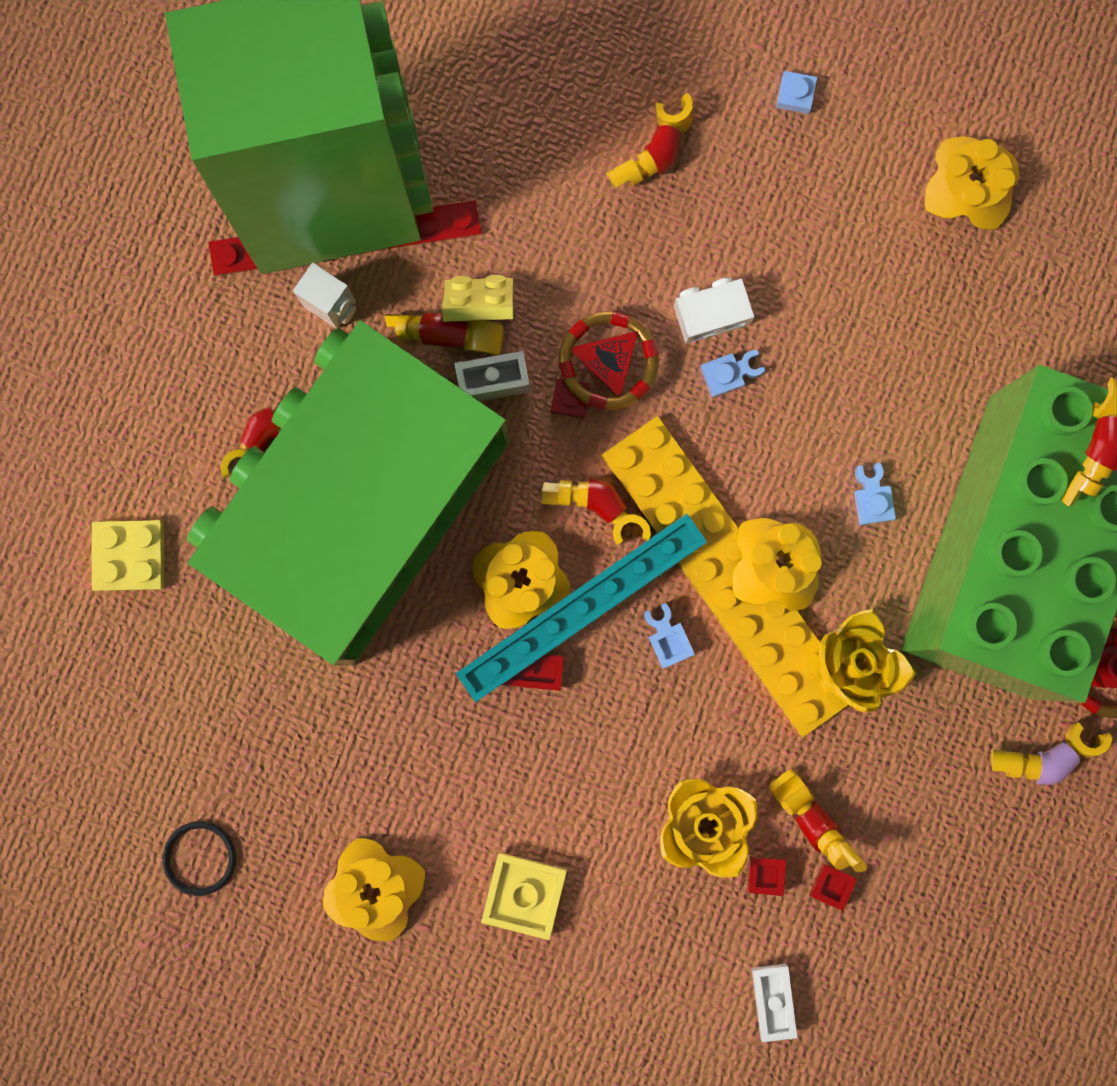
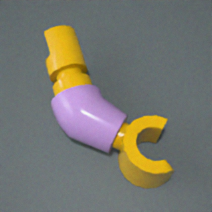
[991,722,1112,785]

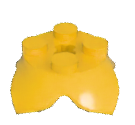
[925,136,1020,230]
[732,518,822,611]
[473,531,571,629]
[819,609,916,713]
[660,779,757,877]
[323,838,425,942]

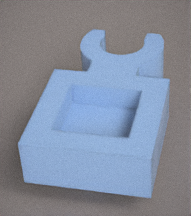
[700,350,765,399]
[854,463,896,526]
[644,603,695,669]

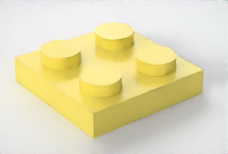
[442,275,514,321]
[92,520,164,591]
[481,852,567,940]

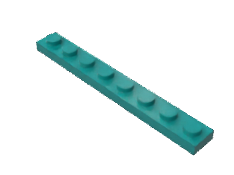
[455,514,707,703]

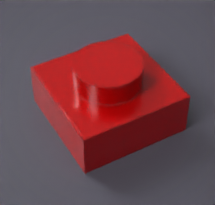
[551,378,590,419]
[747,856,786,896]
[809,863,857,911]

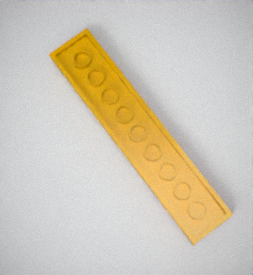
[601,416,848,737]

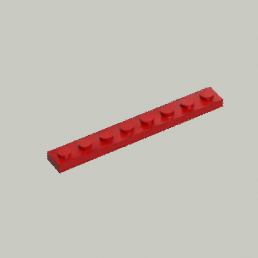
[208,200,481,276]

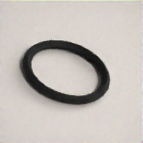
[162,821,236,896]

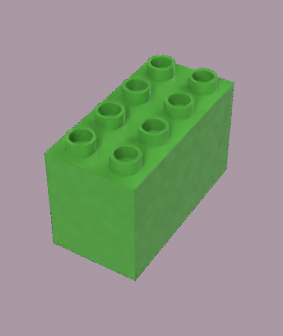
[165,0,433,274]
[187,320,511,666]
[900,365,1117,703]

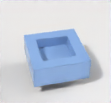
[776,71,817,114]

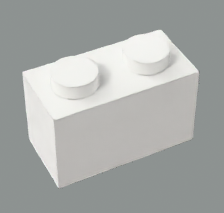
[293,262,356,328]
[674,277,754,344]
[455,351,530,402]

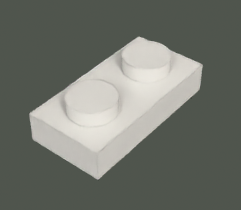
[751,964,797,1042]

